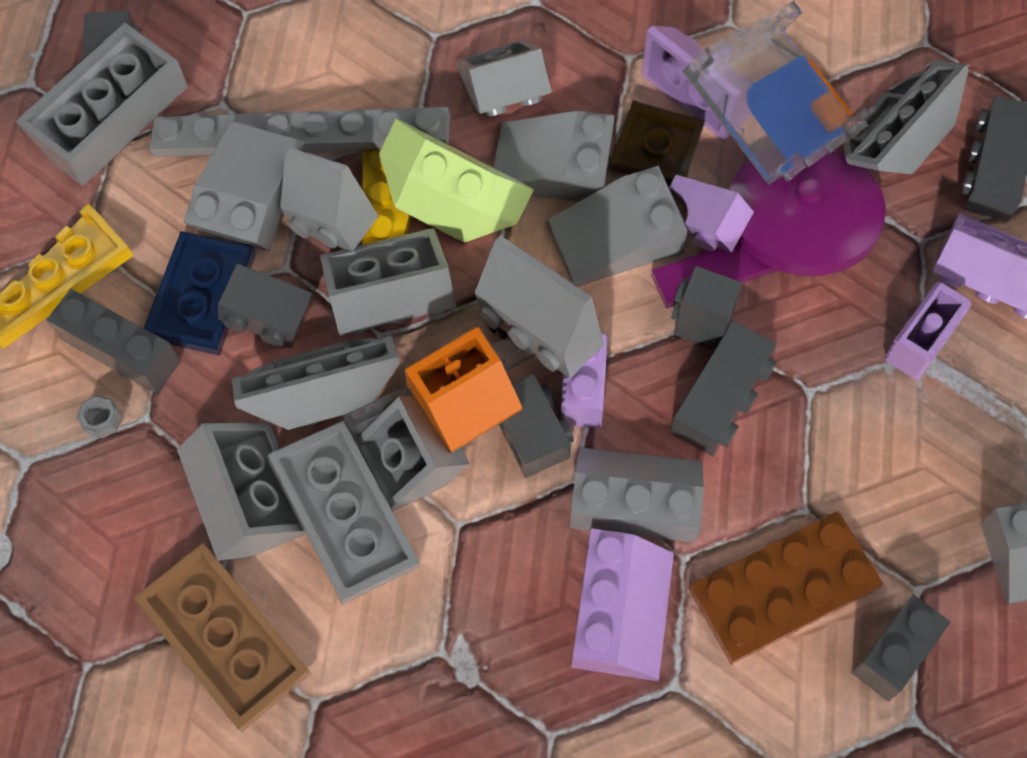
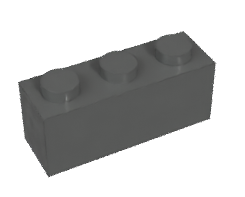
[960,95,1027,222]
[46,288,180,394]
[670,321,777,457]

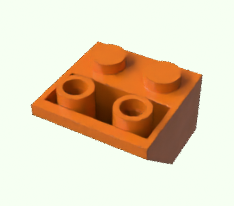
[405,326,522,453]

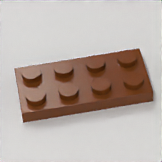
[689,510,884,665]

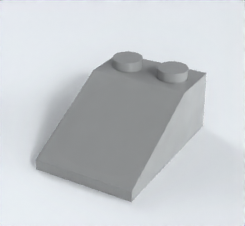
[494,111,615,202]
[184,121,304,252]
[548,166,688,287]

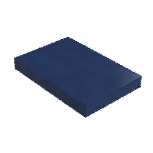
[143,231,256,356]

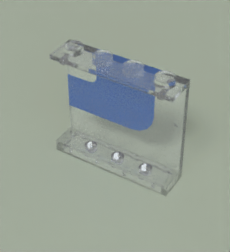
[683,1,877,185]

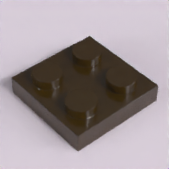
[610,101,705,186]

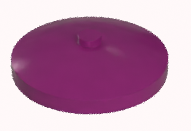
[730,147,886,276]

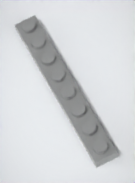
[149,107,451,157]

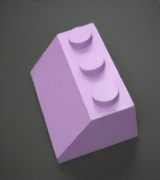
[642,26,752,141]
[933,213,1027,319]
[571,528,674,681]

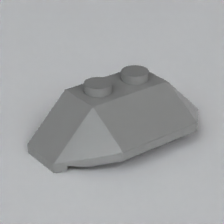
[842,60,968,174]
[232,336,400,430]

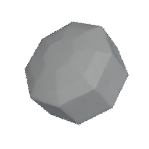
[77,395,122,439]

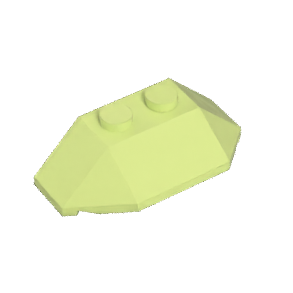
[379,118,534,243]

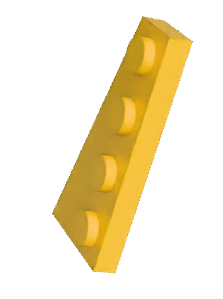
[362,150,412,245]
[0,203,134,349]

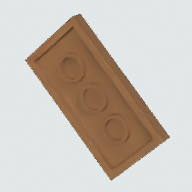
[134,543,311,732]

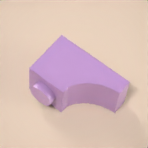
[669,175,754,252]

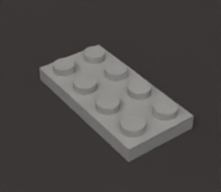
[267,421,420,605]

